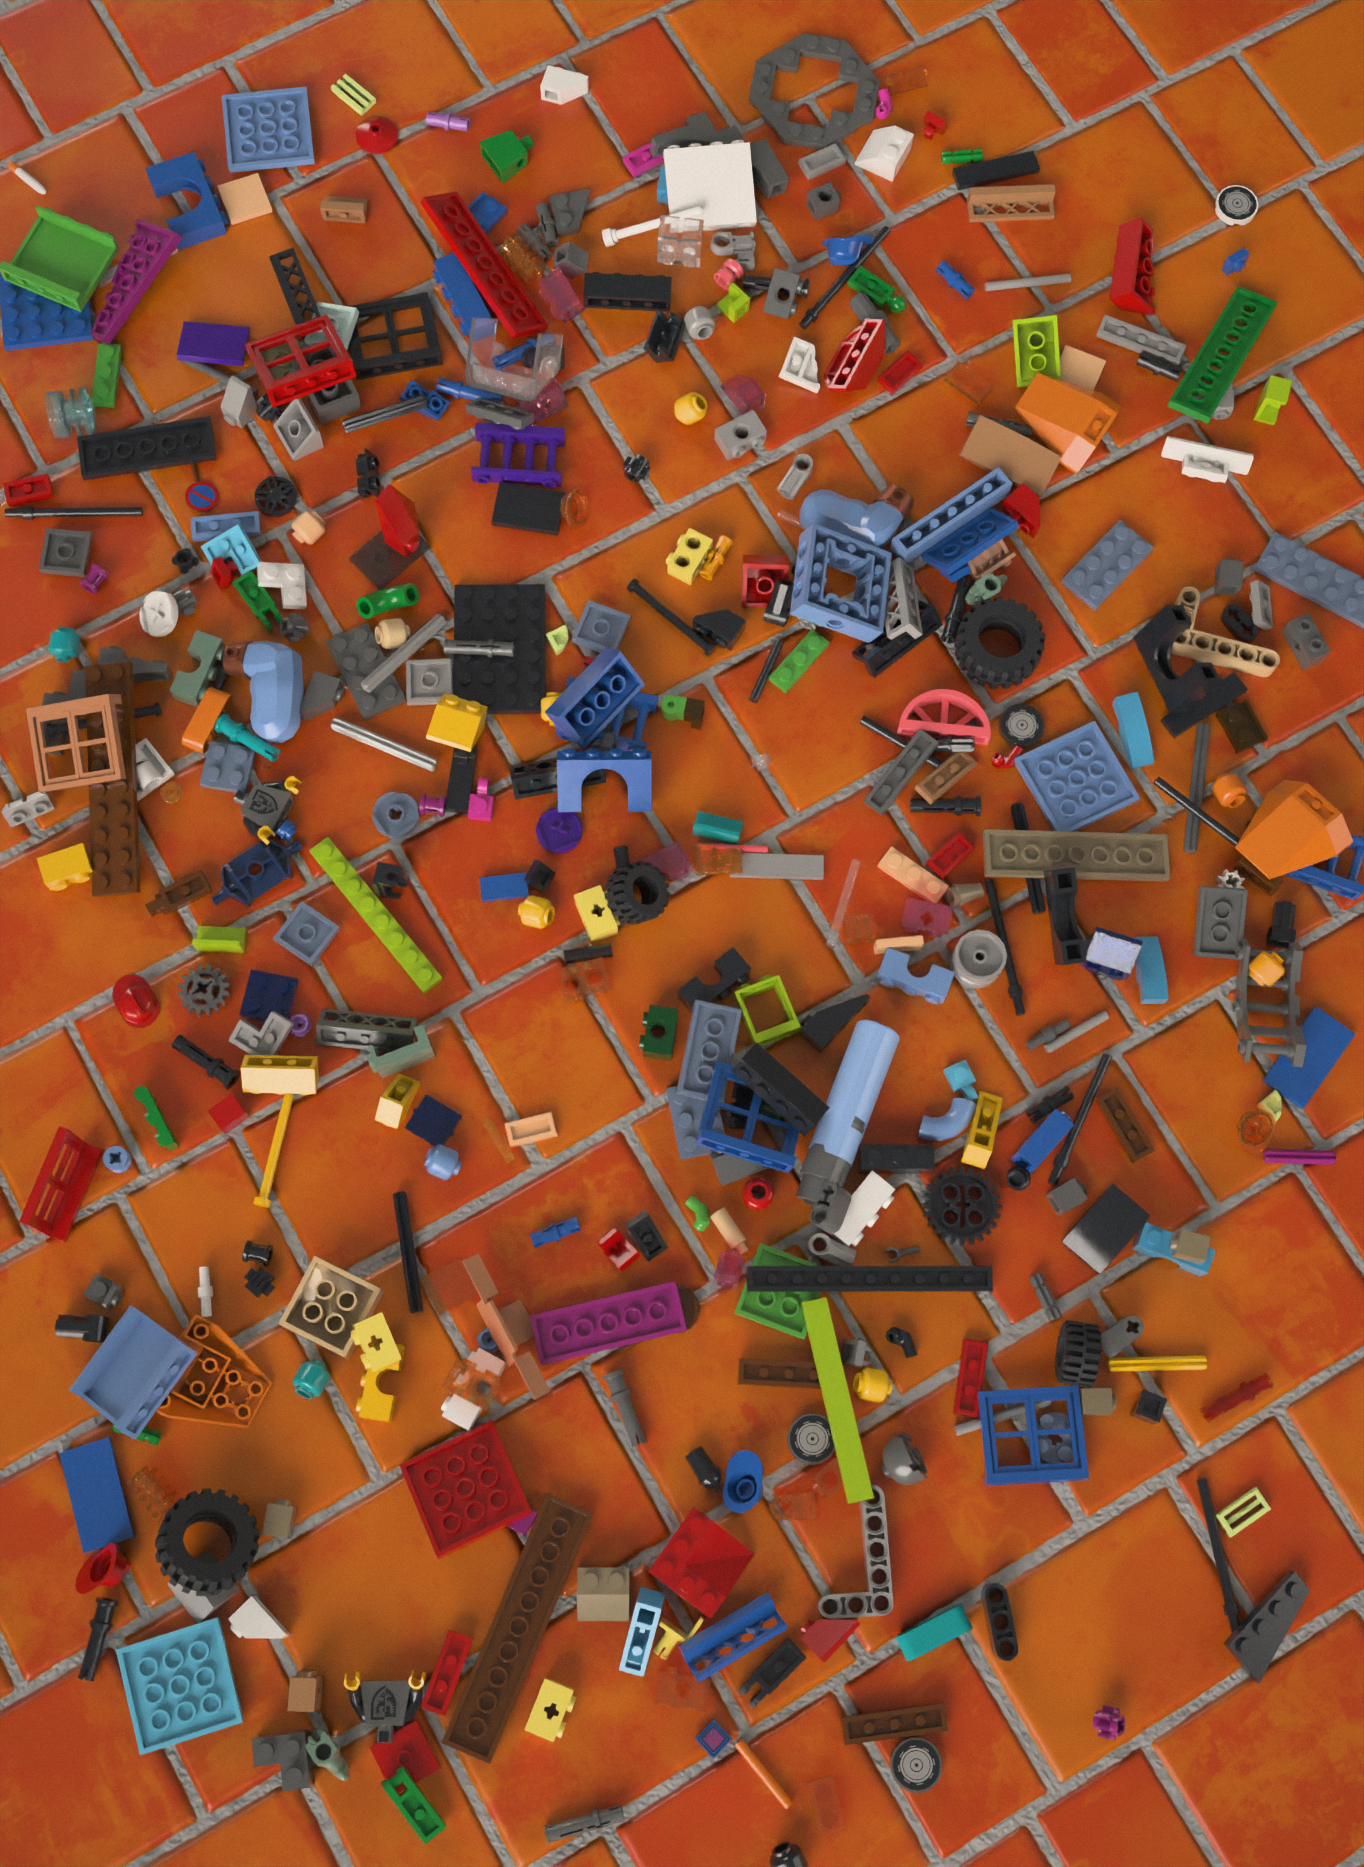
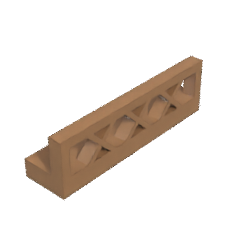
[967,184,1056,223]

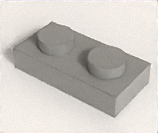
[1249,580,1273,631]

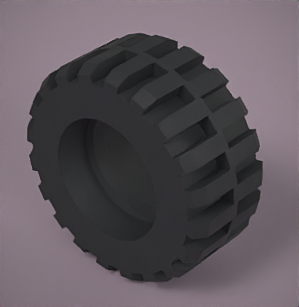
[954,597,1045,689]
[155,1488,260,1596]

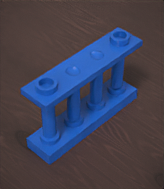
[555,677,658,751]
[1284,834,1364,900]

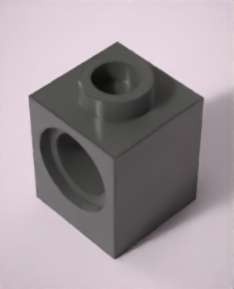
[806,182,841,221]
[1214,558,1243,595]
[1046,1178,1088,1217]

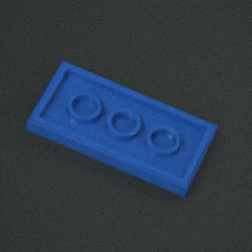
[921,507,1019,575]
[1262,1006,1355,1110]
[59,1437,136,1553]

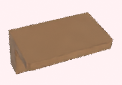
[320,196,368,224]

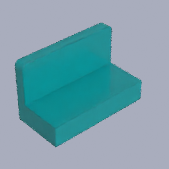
[692,811,743,844]

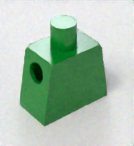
[480,130,534,184]

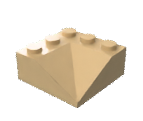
[278,1256,384,1360]

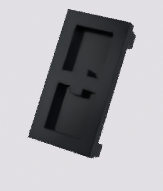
[643,311,686,363]
[372,862,408,899]

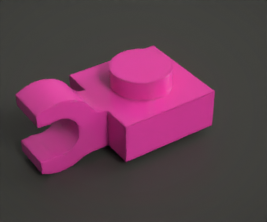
[467,778,494,821]

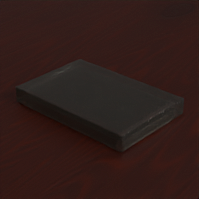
[349,530,430,590]

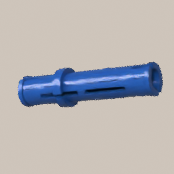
[492,332,554,371]
[436,377,503,404]

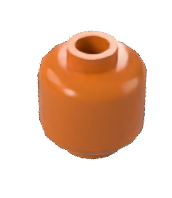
[1212,773,1247,808]

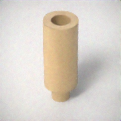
[710,1207,749,1255]

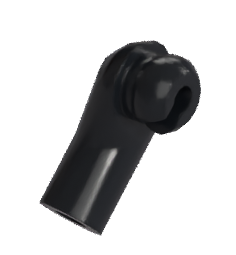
[886,1327,918,1359]

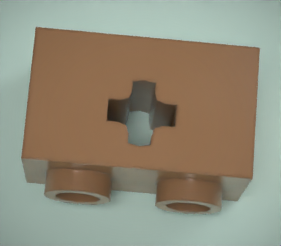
[287,1670,324,1712]

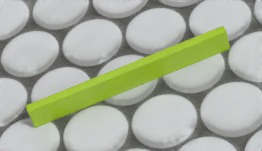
[801,1298,874,1504]

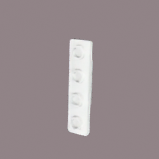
[1161,436,1254,483]

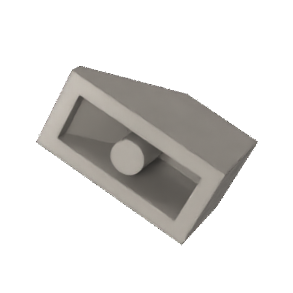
[220,375,257,429]

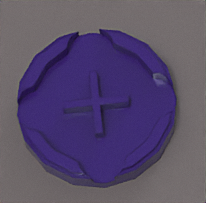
[536,808,583,854]

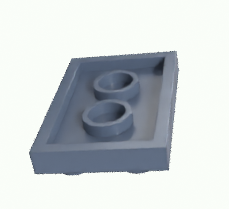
[666,1086,725,1160]

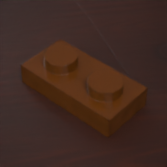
[1233,856,1283,896]

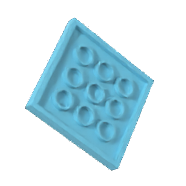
[116,1617,245,1755]

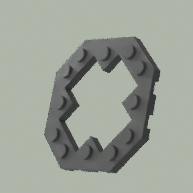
[749,33,880,150]

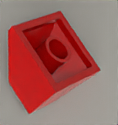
[798,1619,861,1663]

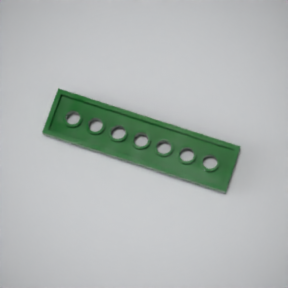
[1167,286,1278,424]

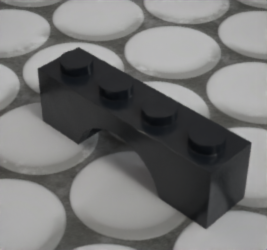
[1043,867,1087,965]

